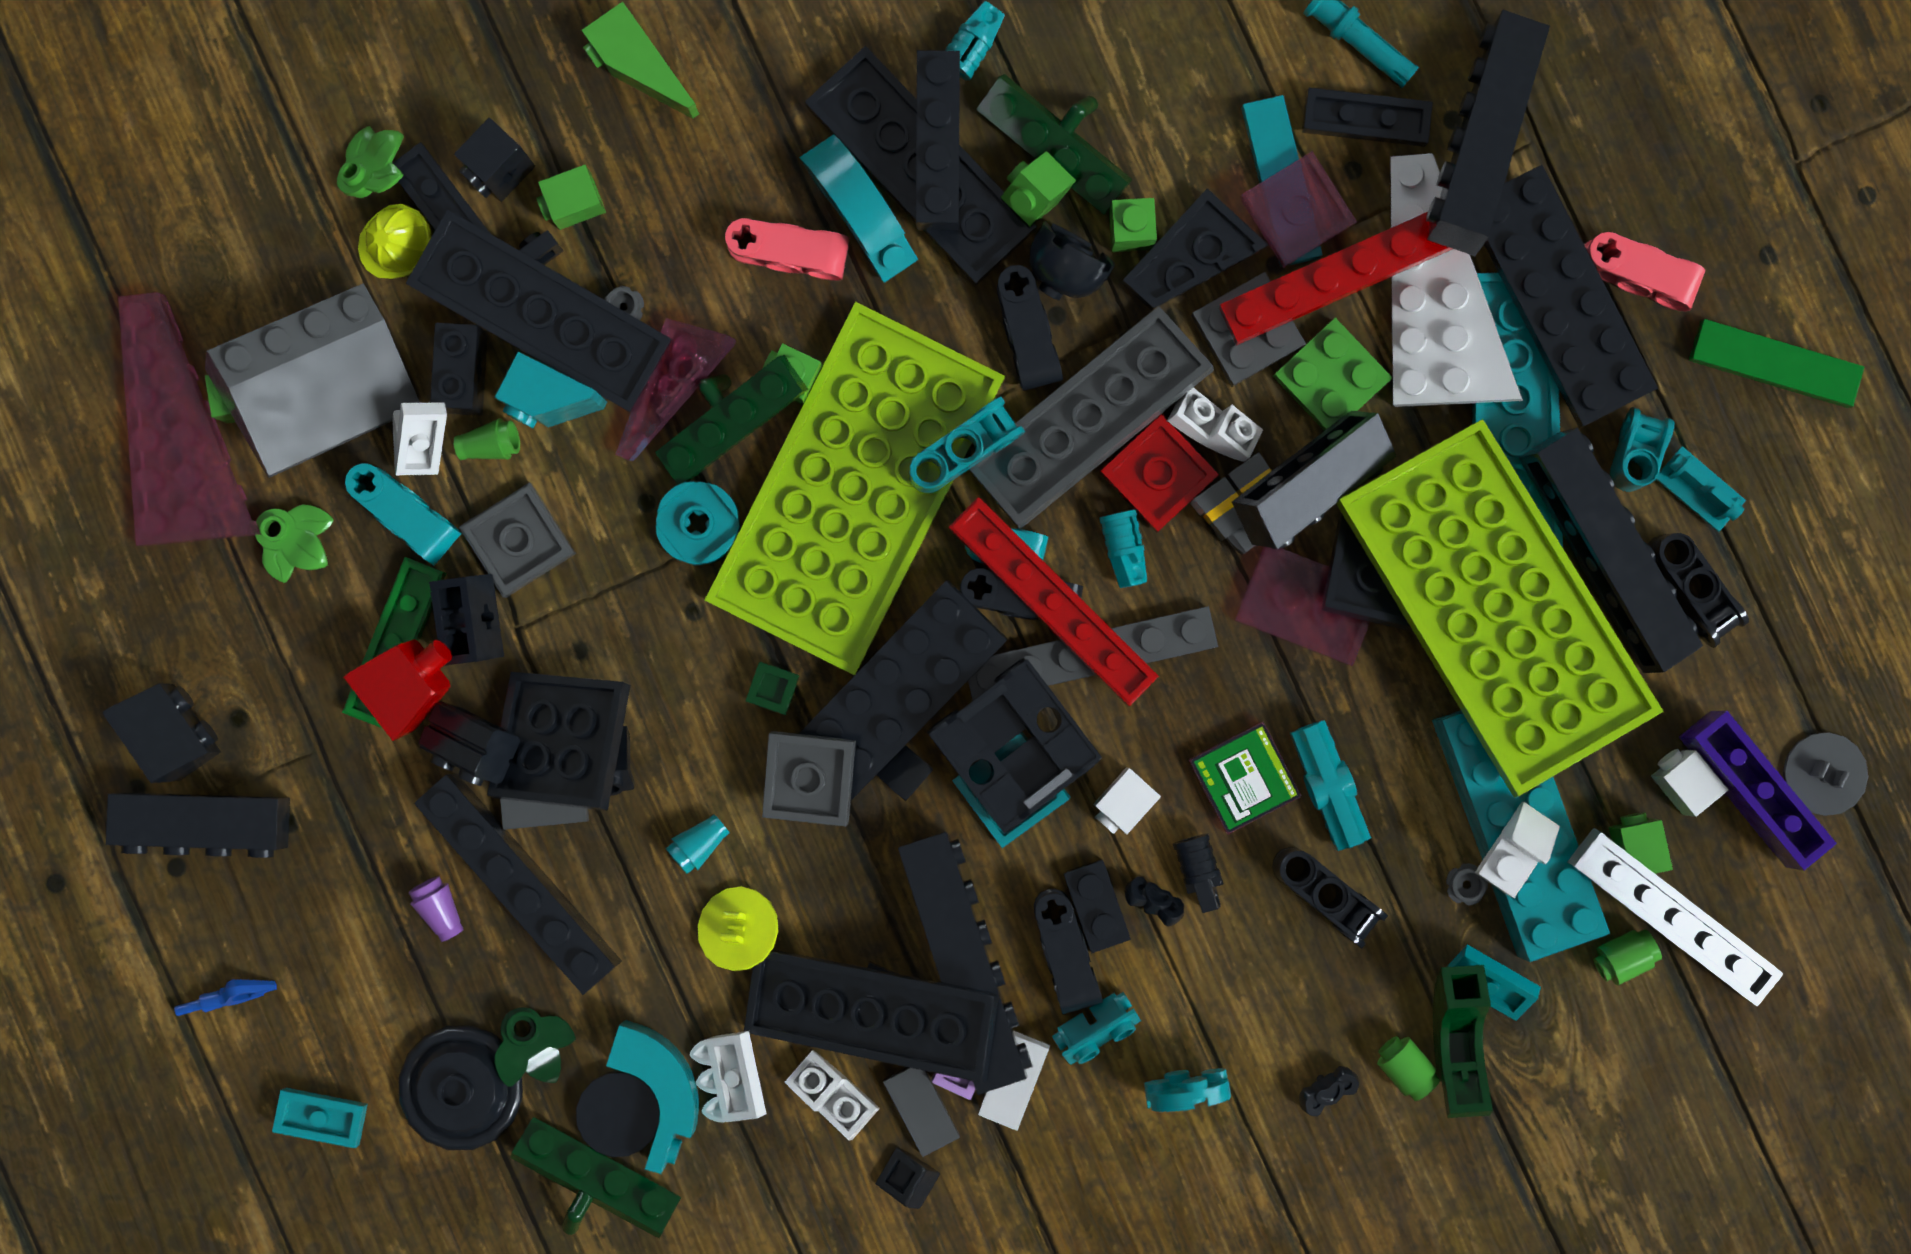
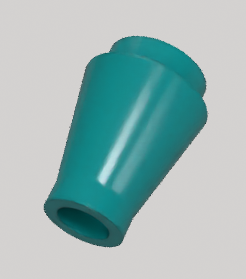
[666,814,730,874]

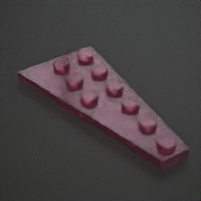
[118,292,261,547]

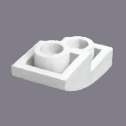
[1167,387,1263,462]
[978,1031,1050,1131]
[784,1050,880,1140]

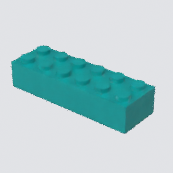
[1432,710,1610,962]

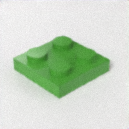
[1273,317,1392,431]

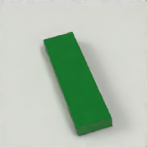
[1689,319,1865,408]
[342,557,447,728]

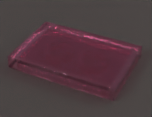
[1234,547,1370,666]

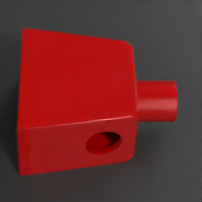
[344,639,452,741]

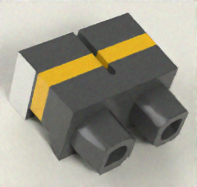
[1190,452,1271,555]

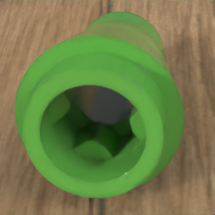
[454,418,520,460]

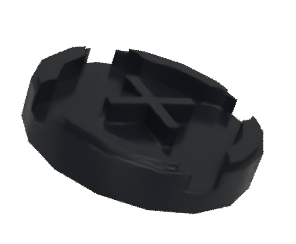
[576,1071,660,1157]

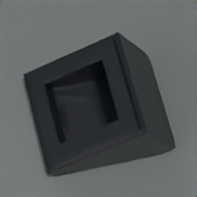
[877,745,933,801]
[875,1147,940,1209]

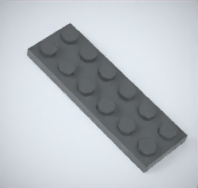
[969,306,1214,529]

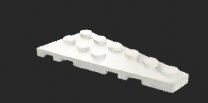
[1391,153,1523,407]

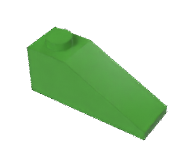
[582,2,699,119]

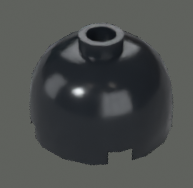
[1029,221,1115,300]

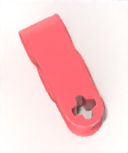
[725,218,850,281]
[1584,232,1706,312]

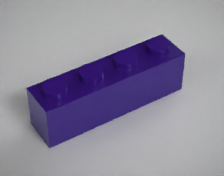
[1679,711,1837,871]

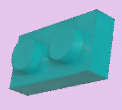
[1447,944,1541,1021]
[272,1088,368,1148]

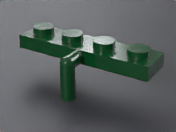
[976,74,1133,214]
[655,355,809,485]
[510,1117,681,1239]

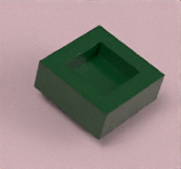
[746,662,800,715]

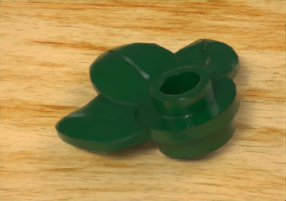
[495,1007,576,1087]

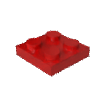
[1100,414,1219,533]

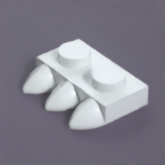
[690,1031,766,1123]

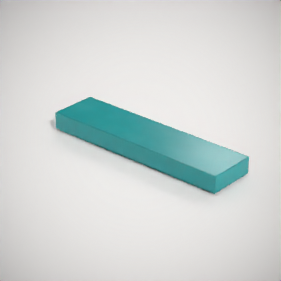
[1241,95,1322,267]

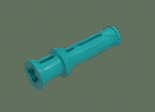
[1302,0,1419,89]

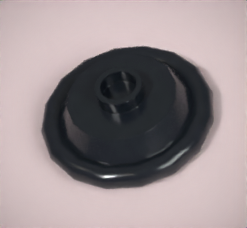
[398,1025,523,1150]

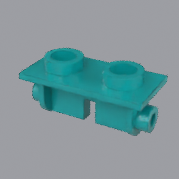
[1656,446,1746,532]
[1052,992,1141,1065]

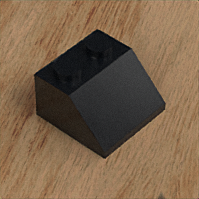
[102,683,221,783]

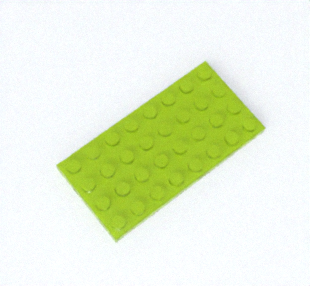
[705,301,1005,675]
[1336,419,1664,798]

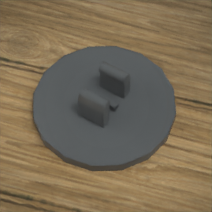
[1783,732,1868,816]

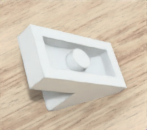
[393,403,447,475]
[1475,802,1560,898]

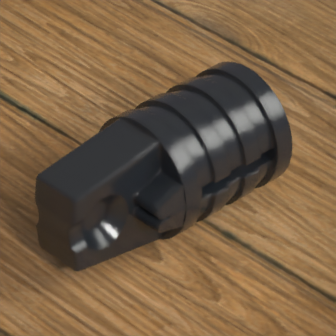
[1172,833,1224,913]

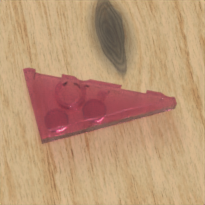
[615,318,736,462]

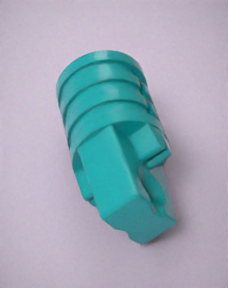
[945,1,1005,81]
[1099,509,1147,588]

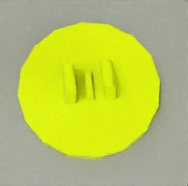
[698,886,778,971]

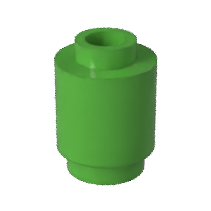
[1593,929,1662,986]
[1377,1036,1440,1101]

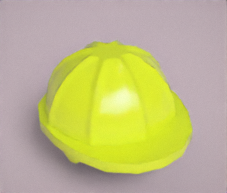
[358,204,435,279]

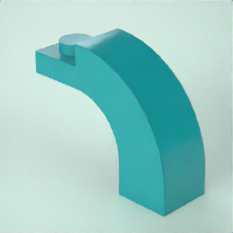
[799,134,918,283]
[606,1020,699,1174]

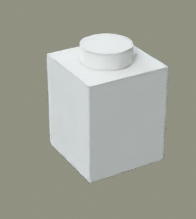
[1651,749,1728,817]
[1093,767,1161,834]

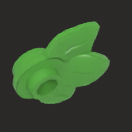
[337,126,404,198]
[254,504,334,583]

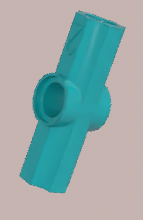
[1290,720,1371,851]

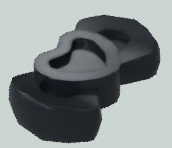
[1124,877,1184,927]
[1299,1066,1359,1116]

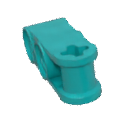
[909,397,1026,493]
[345,463,462,566]

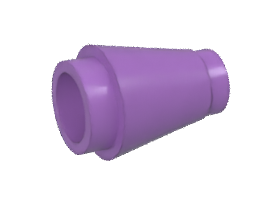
[409,876,464,942]

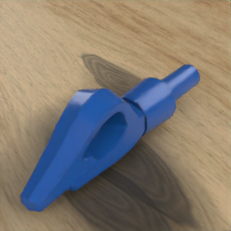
[174,980,277,1016]

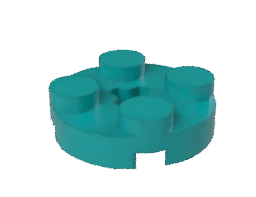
[656,481,741,566]
[1144,1068,1232,1112]

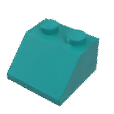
[495,352,607,429]

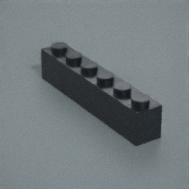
[1426,9,1550,256]
[1519,427,1703,673]
[414,774,622,995]
[898,832,1033,1095]

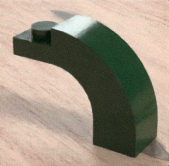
[1433,965,1493,1118]

